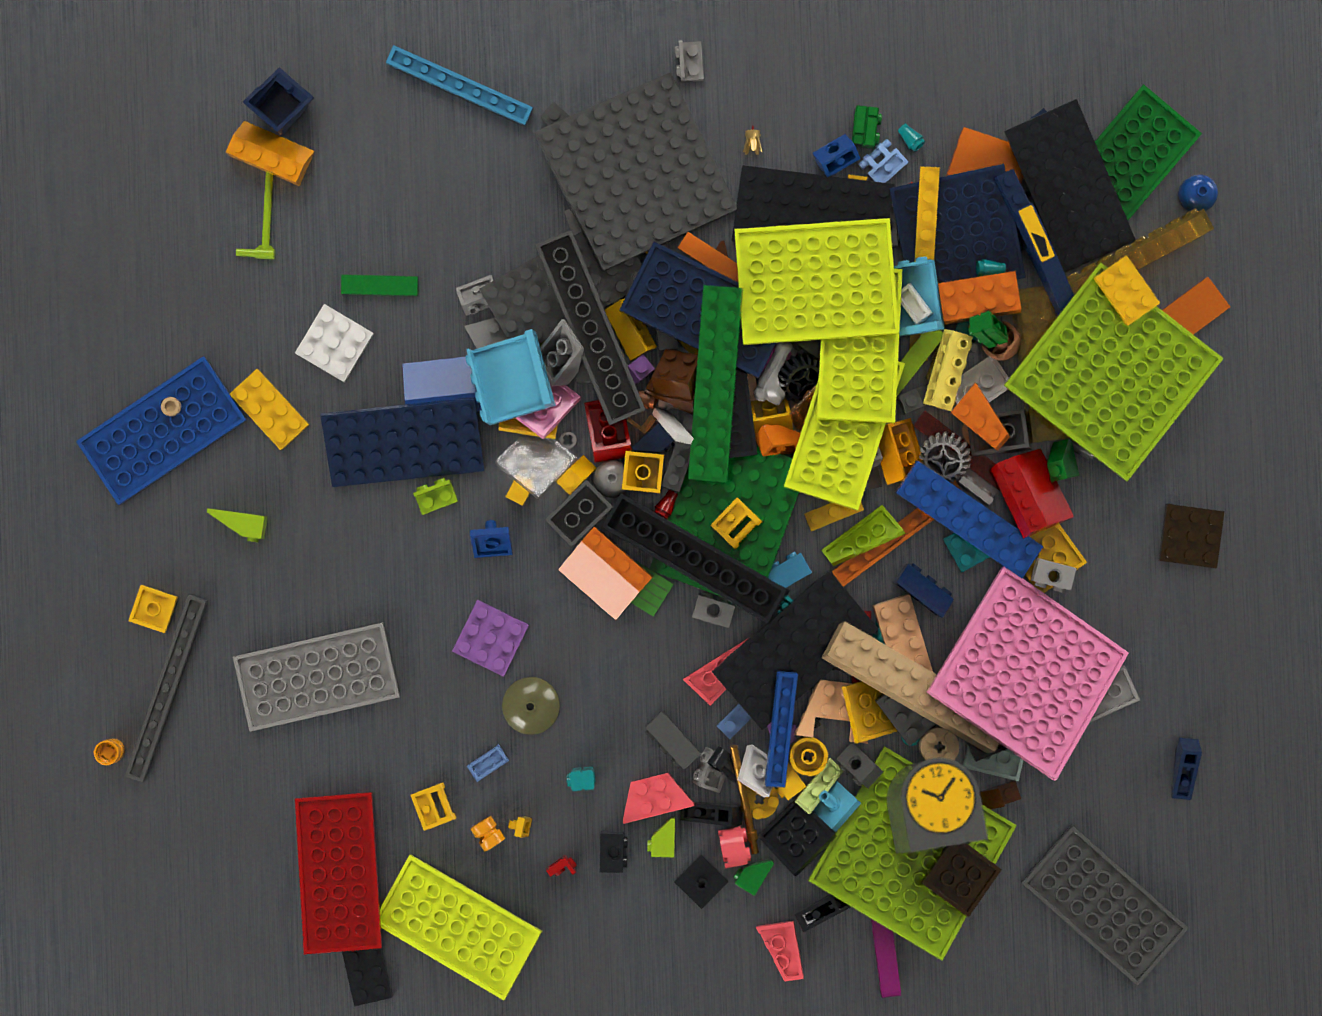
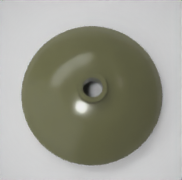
[502,677,560,735]

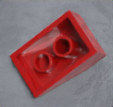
[584,400,632,463]

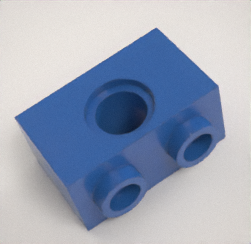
[812,134,861,177]

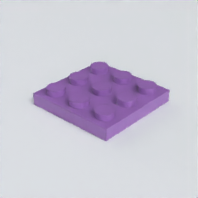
[452,600,529,677]

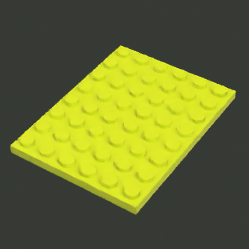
[734,218,899,345]

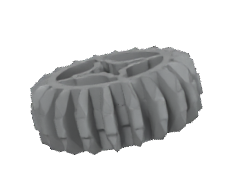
[919,431,972,482]

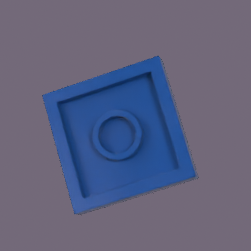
[470,520,513,558]

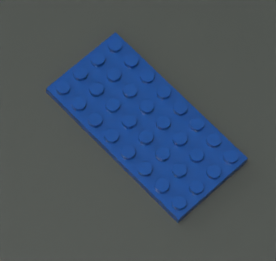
[76,356,247,505]

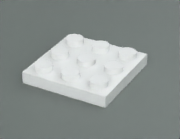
[295,304,374,383]

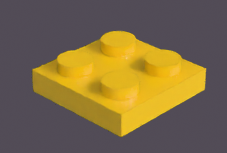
[128,585,178,633]

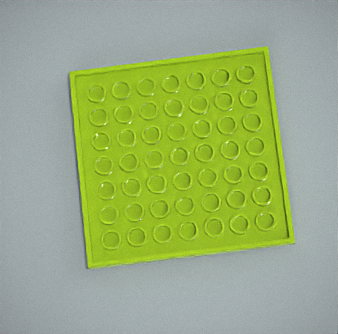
[1004,262,1224,481]
[807,746,1017,961]

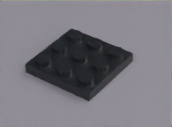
[758,797,837,877]

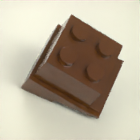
[644,349,698,414]

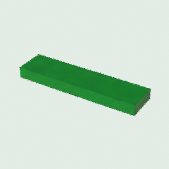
[341,275,418,296]

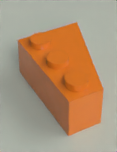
[951,383,1011,451]

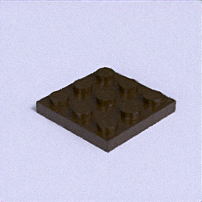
[1158,504,1225,568]
[920,843,1002,917]

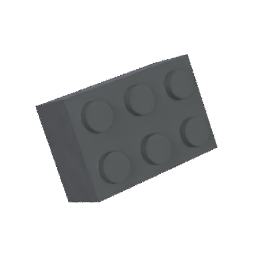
[545,479,613,547]

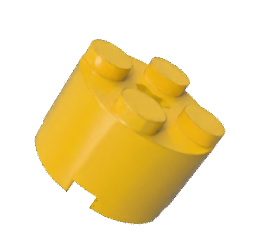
[789,736,828,776]

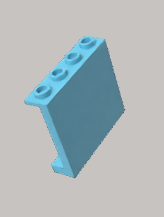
[894,257,945,338]
[465,329,556,425]

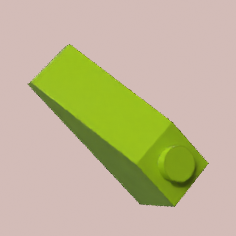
[207,508,268,542]

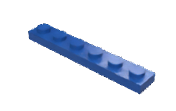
[765,671,798,787]

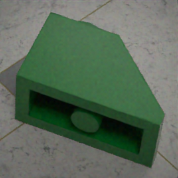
[1047,438,1080,482]
[733,858,774,896]

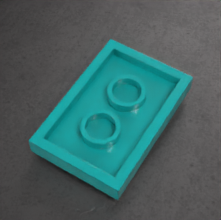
[942,511,993,573]

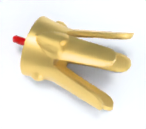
[743,125,763,155]

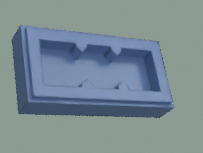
[467,744,509,782]

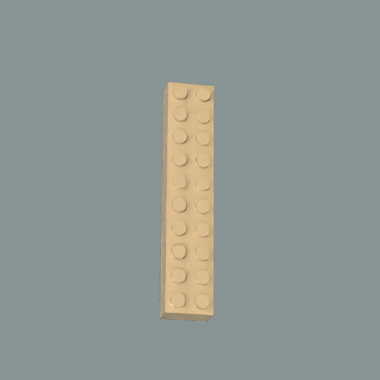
[822,622,999,753]

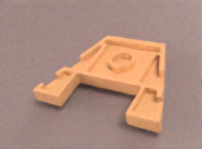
[794,680,868,744]

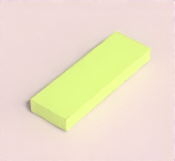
[794,758,844,814]

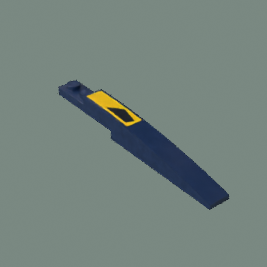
[994,169,1074,315]

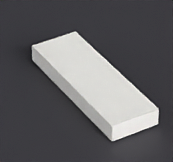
[652,408,694,444]

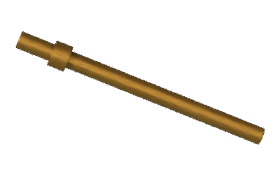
[730,745,759,854]

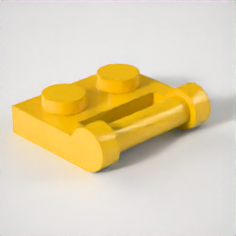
[711,497,762,550]
[411,782,457,831]

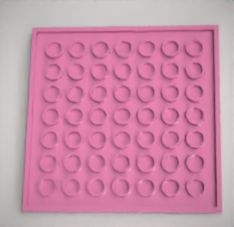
[927,566,1129,781]

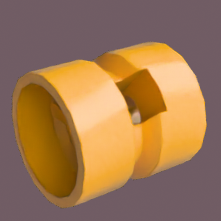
[94,738,125,765]
[470,815,505,852]

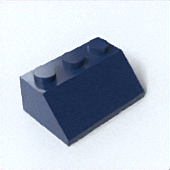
[893,563,954,618]

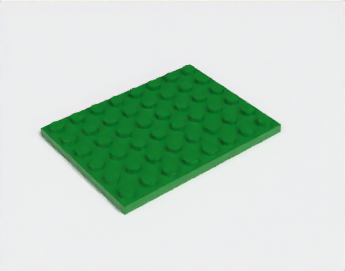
[649,445,800,596]

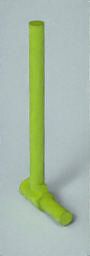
[236,172,275,259]

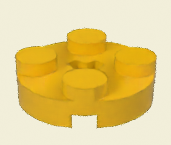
[746,786,779,819]

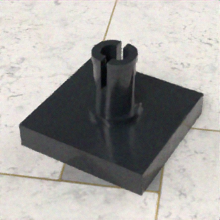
[674,854,729,909]

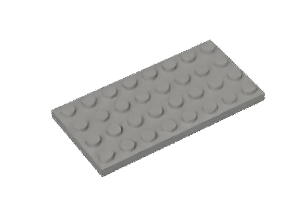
[233,622,400,732]

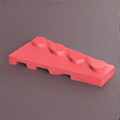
[683,637,750,706]

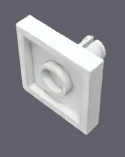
[737,745,772,798]

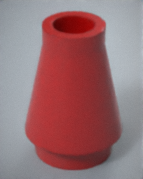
[654,490,678,519]

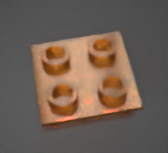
[789,386,816,431]

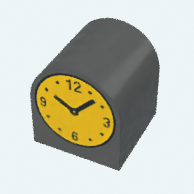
[887,758,988,853]

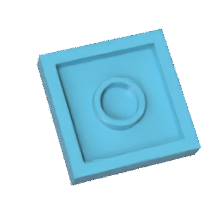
[813,781,861,832]

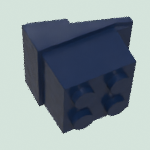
[243,67,314,136]

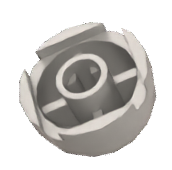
[593,460,628,498]

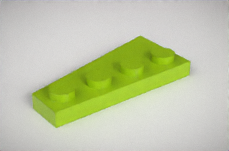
[821,505,906,567]

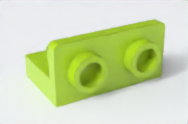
[413,478,459,515]

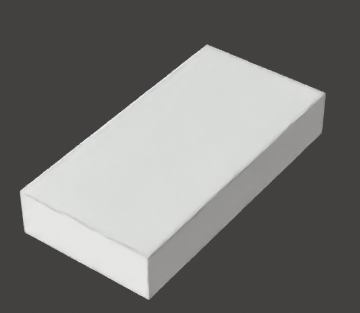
[901,283,933,325]

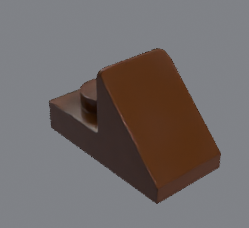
[979,780,1021,810]

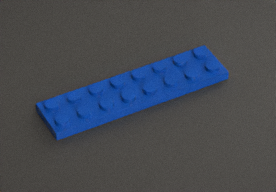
[895,461,1044,578]

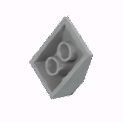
[540,319,584,387]

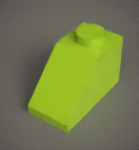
[647,816,675,857]

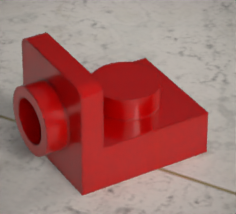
[546,855,577,877]

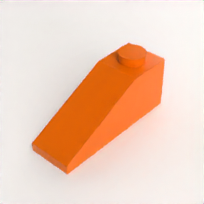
[755,425,801,456]

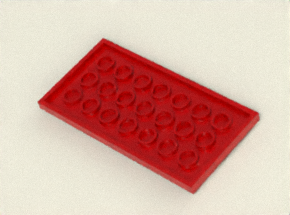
[295,792,382,955]

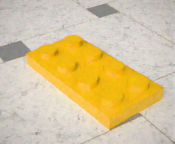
[230,369,310,451]

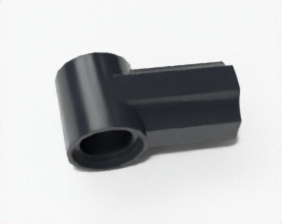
[707,746,737,783]

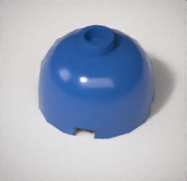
[1178,174,1218,214]

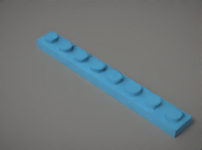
[386,45,533,126]

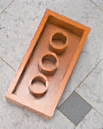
[938,271,1021,325]

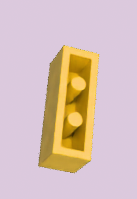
[605,298,657,361]

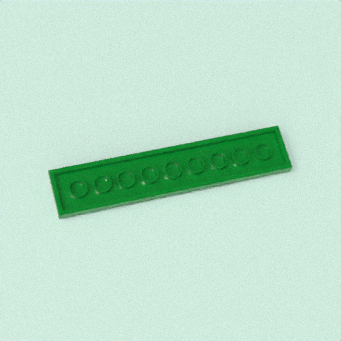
[688,285,743,483]

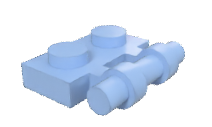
[858,139,908,183]

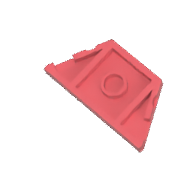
[623,772,695,824]

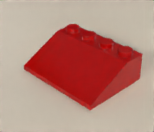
[990,448,1074,539]

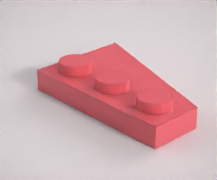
[756,920,804,982]

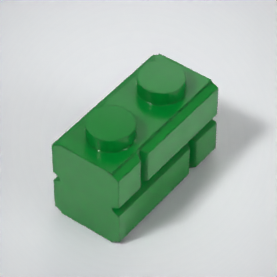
[851,105,882,149]
[968,311,1008,348]

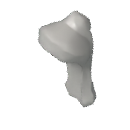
[754,342,793,405]

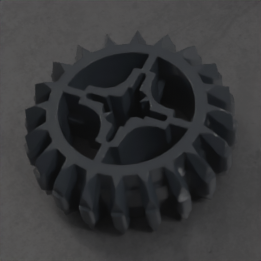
[778,352,820,402]

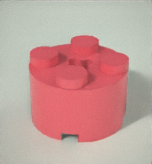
[718,826,751,869]

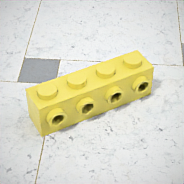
[923,329,973,411]

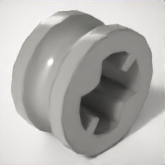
[559,432,577,449]

